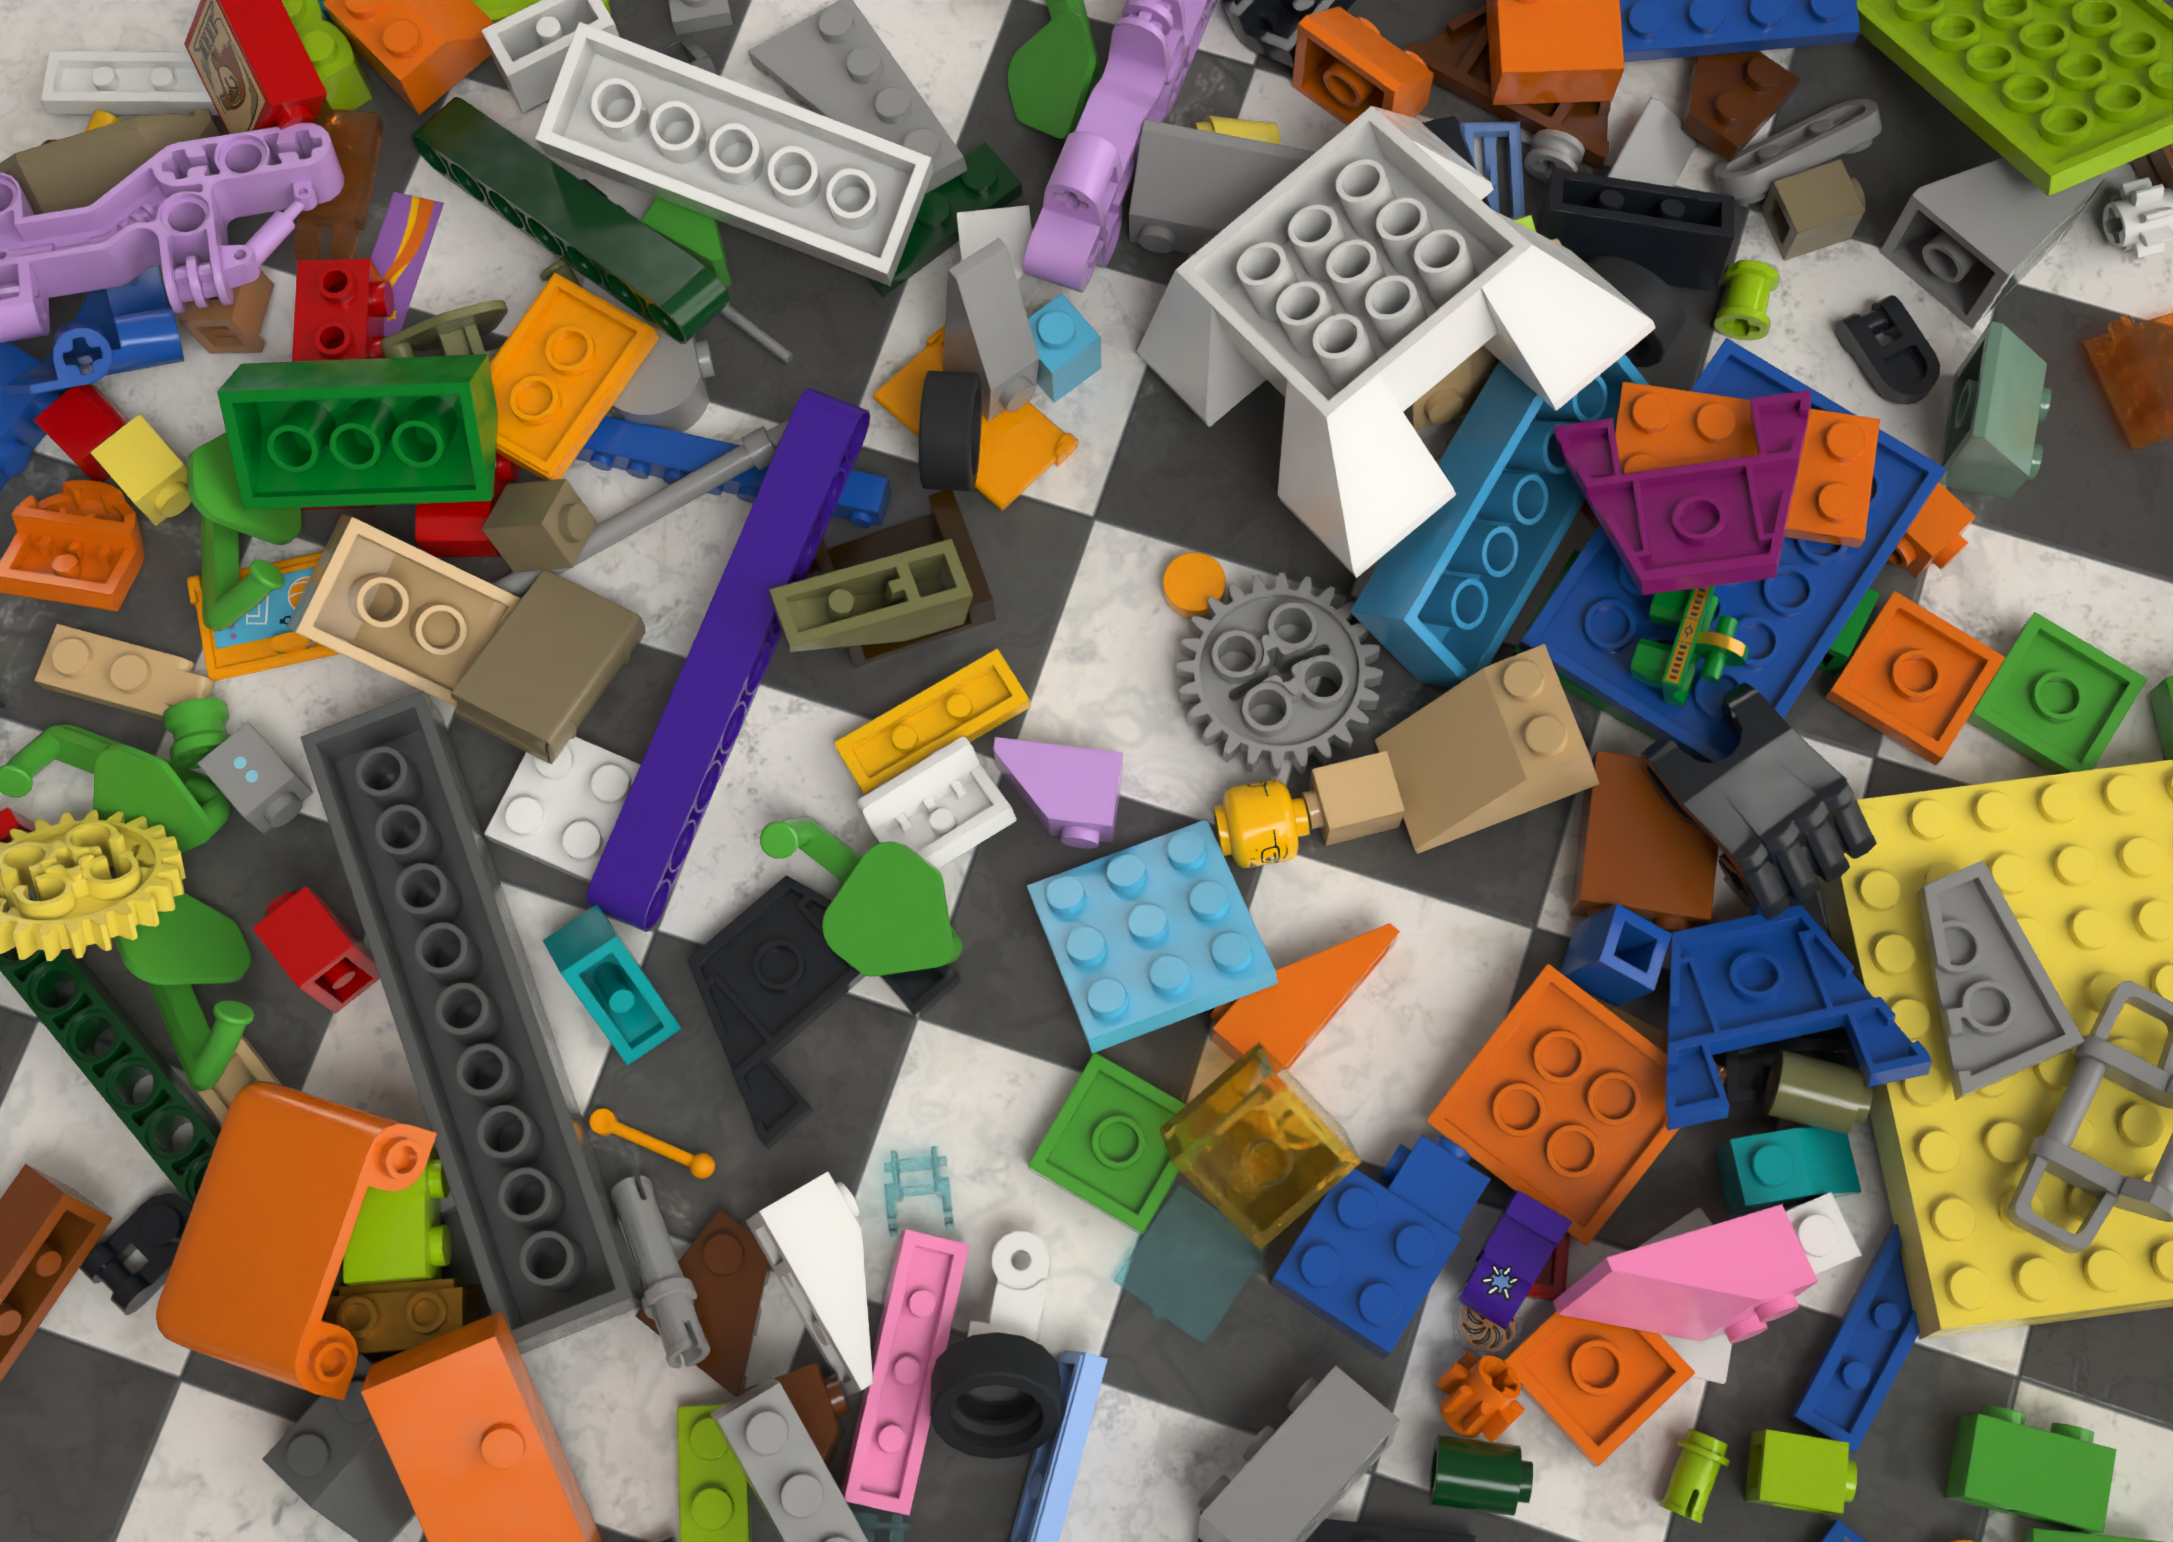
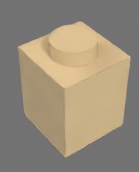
[1301,751,1405,846]

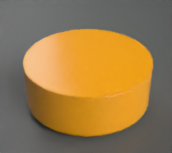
[1163,552,1226,618]

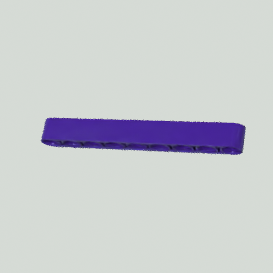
[586,388,870,932]

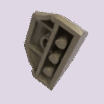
[0,109,225,215]

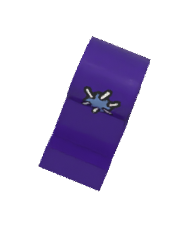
[1456,1190,1572,1329]

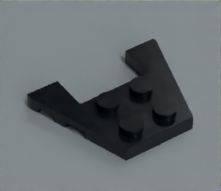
[687,875,961,1150]

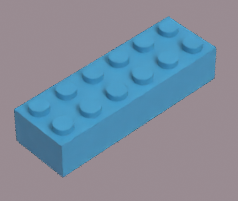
[1350,354,1649,689]

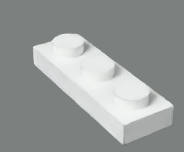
[40,51,218,115]

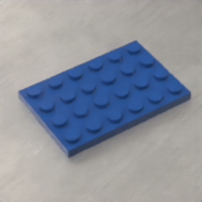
[1519,338,1947,763]

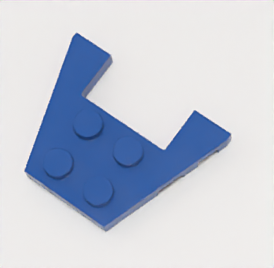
[1664,905,1932,1131]

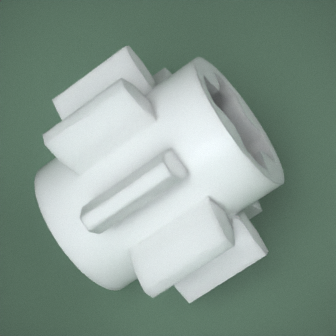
[2103,177,2173,259]

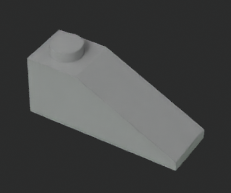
[943,238,1040,421]

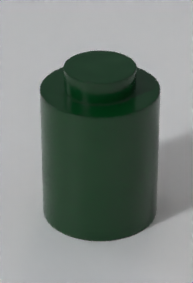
[1429,1435,1533,1516]

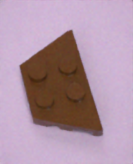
[1405,1,1611,170]

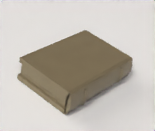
[451,570,646,764]

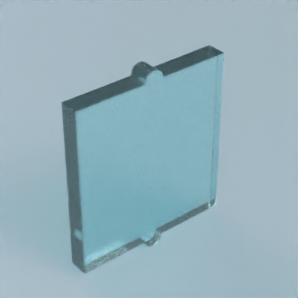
[1113,1184,1270,1345]

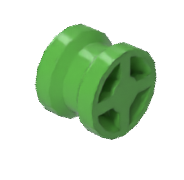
[162,698,231,769]

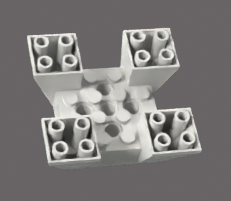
[1137,106,1655,578]

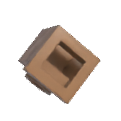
[178,270,274,354]

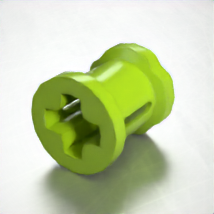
[1714,260,1780,340]

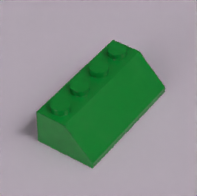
[217,354,498,510]

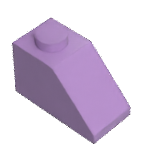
[993,737,1123,849]

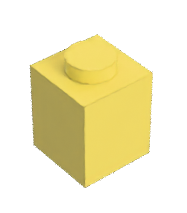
[90,414,191,526]

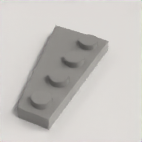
[748,0,967,194]

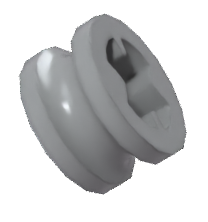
[1524,129,1585,183]

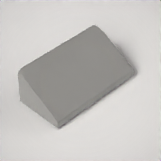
[1607,97,1698,187]

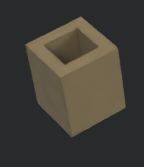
[1761,159,1866,261]
[482,479,597,572]

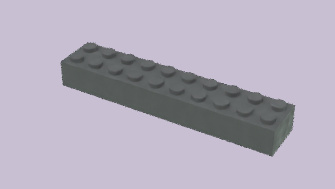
[300,691,645,1354]

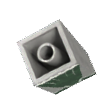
[1880,158,2106,329]

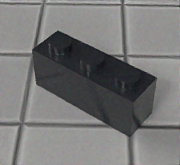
[1536,168,1734,292]

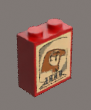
[184,0,327,134]

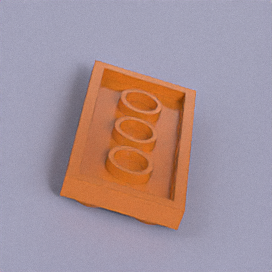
[1614,382,1880,548]

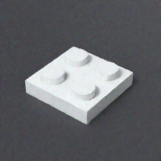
[484,737,641,884]

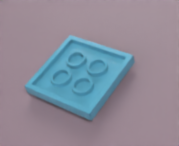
[1027,819,1278,1053]

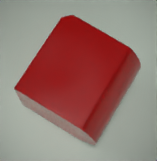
[34,384,130,483]

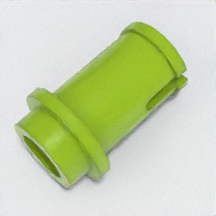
[1659,1428,1730,1523]

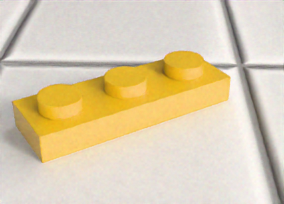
[834,648,1031,796]

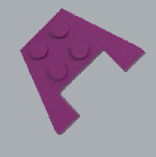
[1554,390,1811,595]

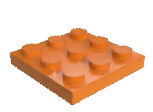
[1426,963,1679,1247]

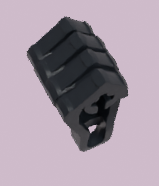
[1640,682,1877,920]

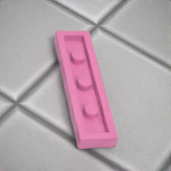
[841,1229,970,1516]

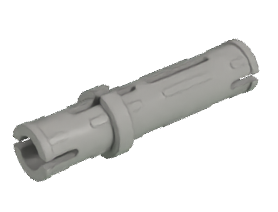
[610,1176,711,1368]

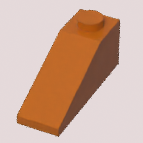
[1210,923,1400,1091]

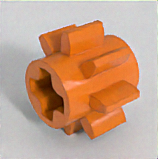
[1436,1352,1525,1442]

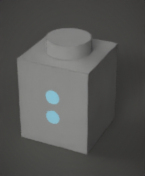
[197,722,313,834]

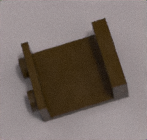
[808,490,996,668]

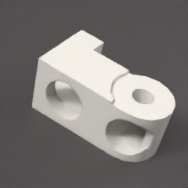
[967,1231,1051,1343]

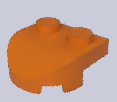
[0,480,145,611]

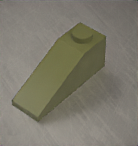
[769,539,973,652]

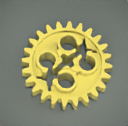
[0,810,186,961]

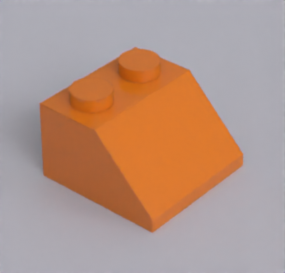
[323,0,494,115]
[1292,6,1434,126]

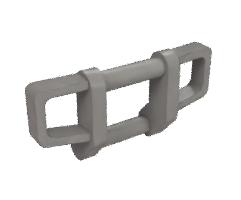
[2006,981,2173,1254]

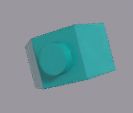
[542,904,682,1066]
[1714,1127,1862,1216]

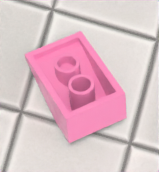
[1553,1204,1818,1344]

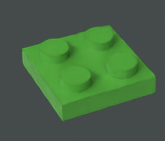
[1967,612,2147,774]
[1028,1053,1209,1236]

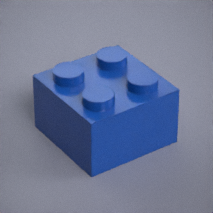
[1270,1163,1462,1359]

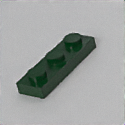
[864,141,1023,297]

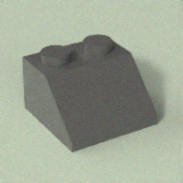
[262,1353,416,1542]

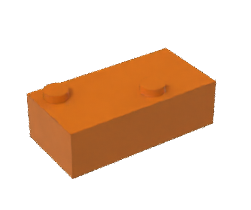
[1486,0,1625,105]
[361,1311,603,1542]

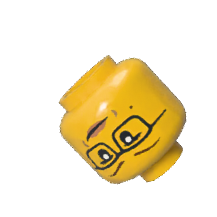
[1213,780,1310,868]

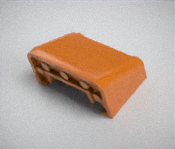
[156,1081,437,1400]

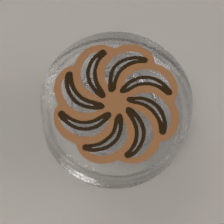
[1453,1304,1523,1358]

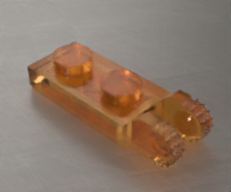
[294,108,384,261]

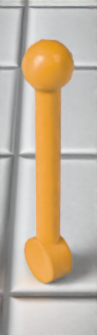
[589,1108,715,1179]

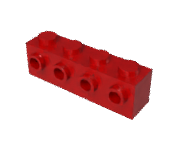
[292,258,394,510]

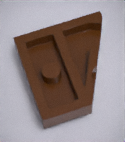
[1682,51,1800,162]
[635,1209,771,1397]

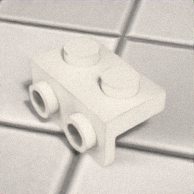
[857,737,1017,869]

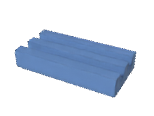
[1460,122,1525,219]

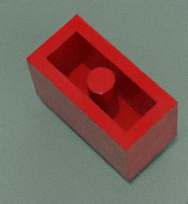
[252,886,380,1014]

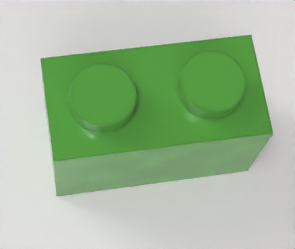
[1945,1405,2117,1534]

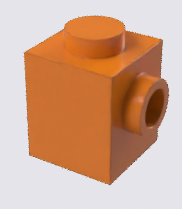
[1887,482,1976,579]

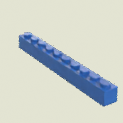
[572,416,891,528]

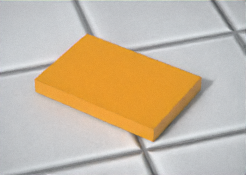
[489,273,660,481]

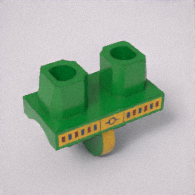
[1631,586,1749,708]

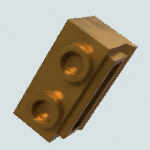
[326,1278,481,1356]

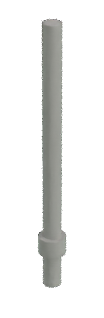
[492,418,790,597]

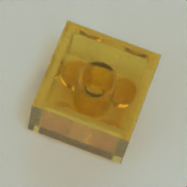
[1160,1041,1362,1250]

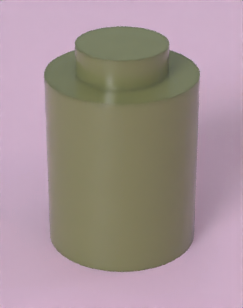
[1764,1049,1873,1135]

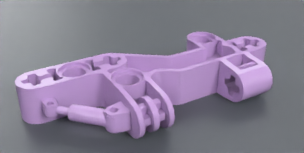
[1023,0,1217,293]
[0,123,345,343]

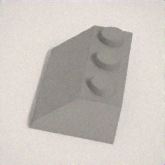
[1129,119,1316,254]

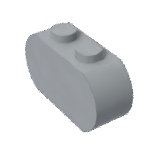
[582,277,716,433]

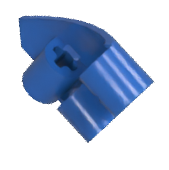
[2,265,184,395]

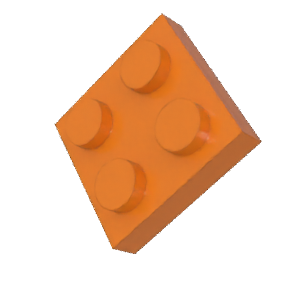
[1825,591,2006,766]
[1503,1310,1695,1468]

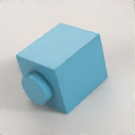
[1028,294,1101,403]

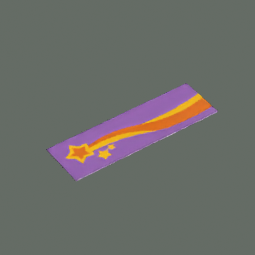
[370,192,444,337]

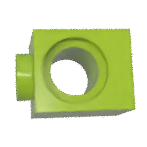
[1745,1429,1857,1515]

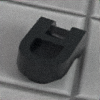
[1835,295,1940,405]
[79,1194,193,1315]

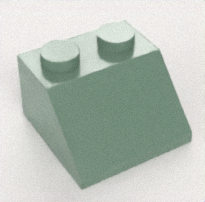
[1939,321,2052,500]

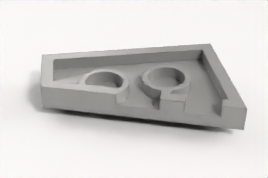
[1917,860,2084,1101]

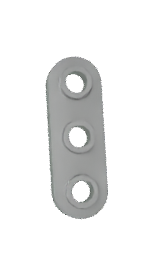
[1714,99,1883,205]

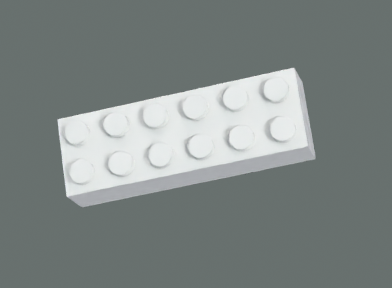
[535,22,933,286]

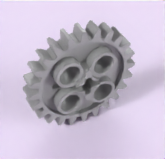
[1176,572,1383,777]

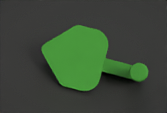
[1007,0,1103,140]
[187,433,302,631]
[0,725,232,858]
[760,817,963,977]
[113,893,254,1091]

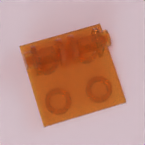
[2081,313,2173,451]

